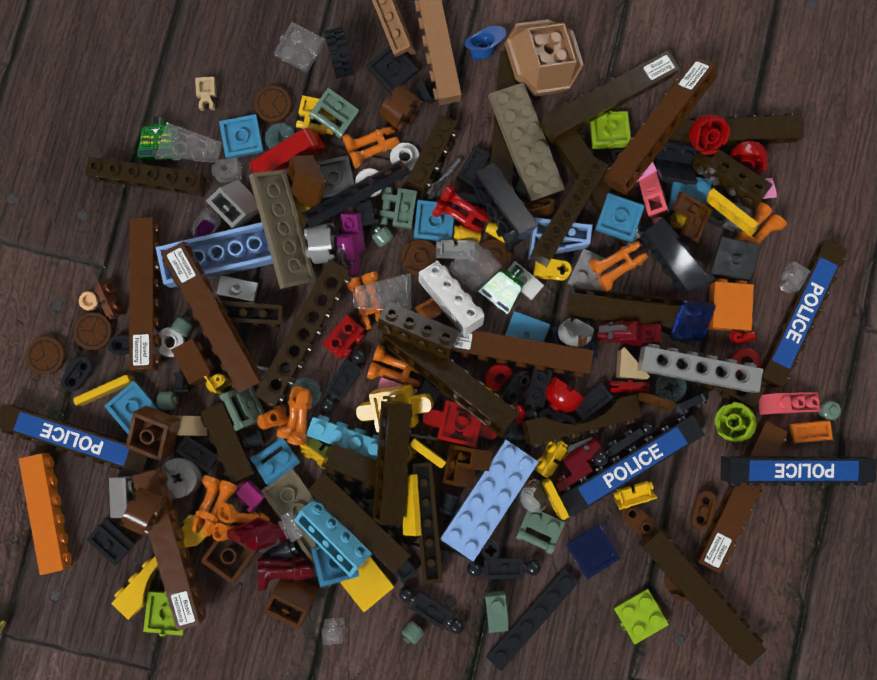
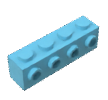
[306,415,379,461]
[294,498,372,577]

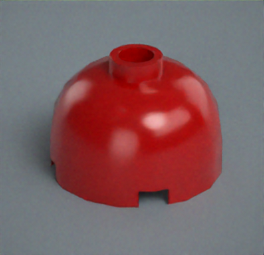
[689,114,730,155]
[730,141,768,174]
[545,376,585,412]

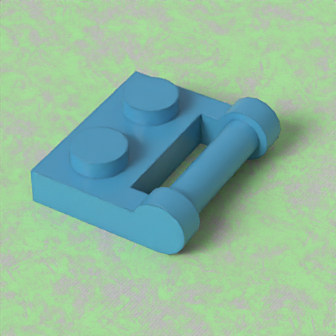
[250,437,300,485]

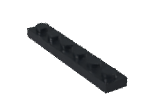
[301,160,410,228]
[486,567,579,671]

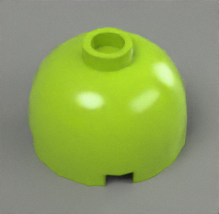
[714,402,757,442]

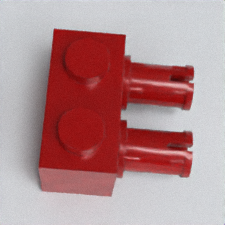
[322,314,365,360]

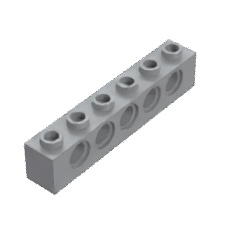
[637,344,763,393]

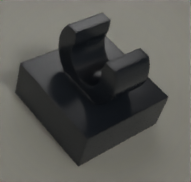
[413,81,436,104]

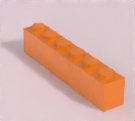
[19,453,72,575]

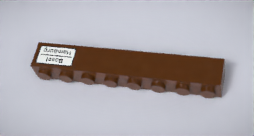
[604,57,717,195]
[129,217,162,372]
[161,242,263,393]
[448,326,594,378]
[693,421,787,573]
[132,466,206,631]

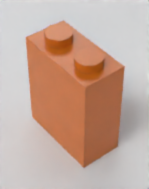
[707,279,754,332]

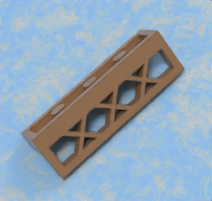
[372,0,416,57]

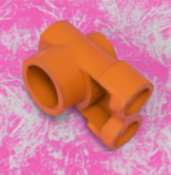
[257,403,289,430]

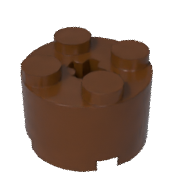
[379,85,423,132]
[120,487,167,536]

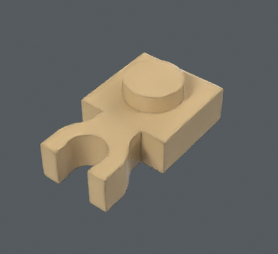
[195,77,217,111]

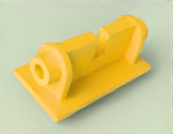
[204,374,231,394]
[299,436,328,469]
[534,440,568,479]
[613,481,657,510]

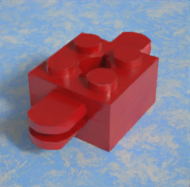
[423,400,497,447]

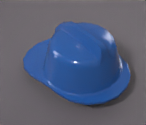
[465,25,506,61]

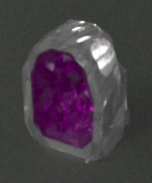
[191,208,221,238]

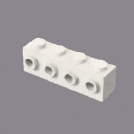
[419,261,484,337]

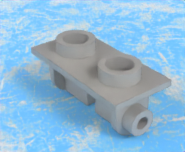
[436,239,475,259]

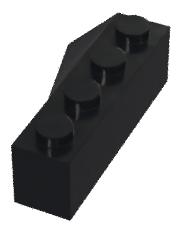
[470,163,538,252]
[637,217,715,292]

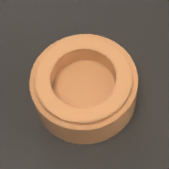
[79,291,100,311]

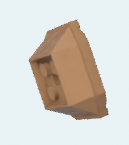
[505,19,584,97]

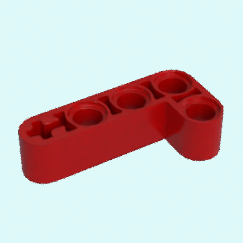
[249,128,326,173]

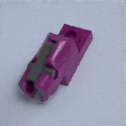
[336,212,365,275]

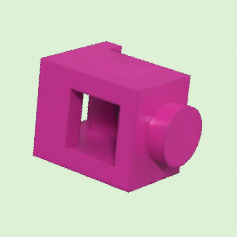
[236,480,265,512]

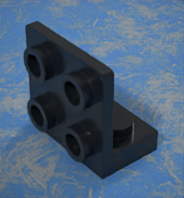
[654,140,698,185]

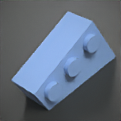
[528,218,592,259]

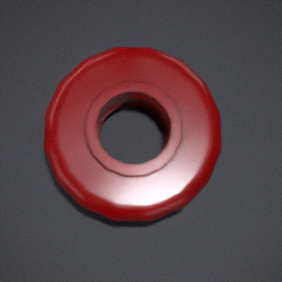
[731,348,761,374]
[484,364,513,392]

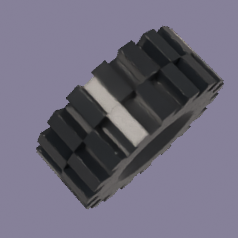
[324,27,355,79]

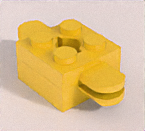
[357,384,433,432]

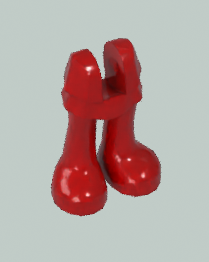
[431,184,489,232]

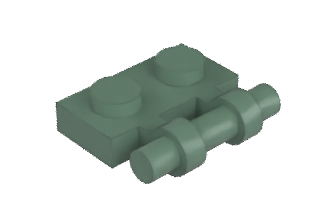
[379,187,417,229]

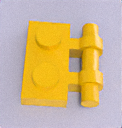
[296,95,337,135]

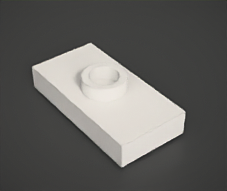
[508,261,544,300]
[216,276,259,302]

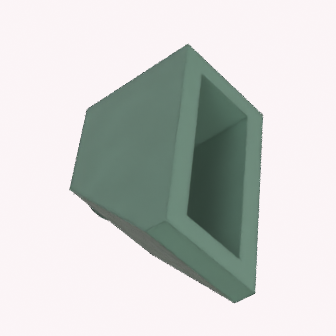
[484,590,508,633]

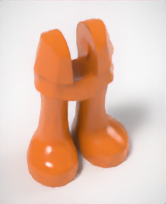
[342,126,400,169]
[734,202,787,244]
[588,241,648,292]
[344,271,383,330]
[366,344,422,387]
[276,385,312,445]
[192,475,238,536]
[212,503,270,541]

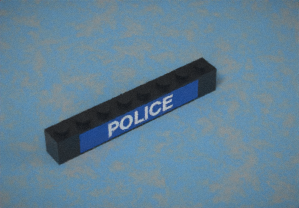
[558,414,705,517]
[720,456,876,486]

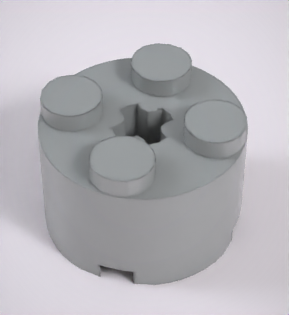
[304,223,338,264]
[162,458,202,498]

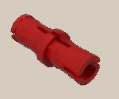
[609,380,650,395]

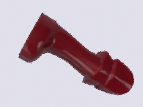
[258,557,314,591]

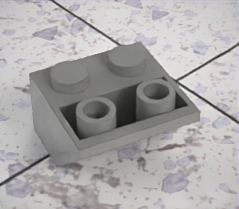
[206,180,259,229]
[109,475,137,518]

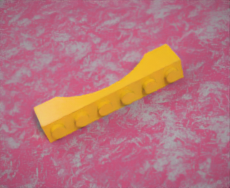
[111,514,208,620]

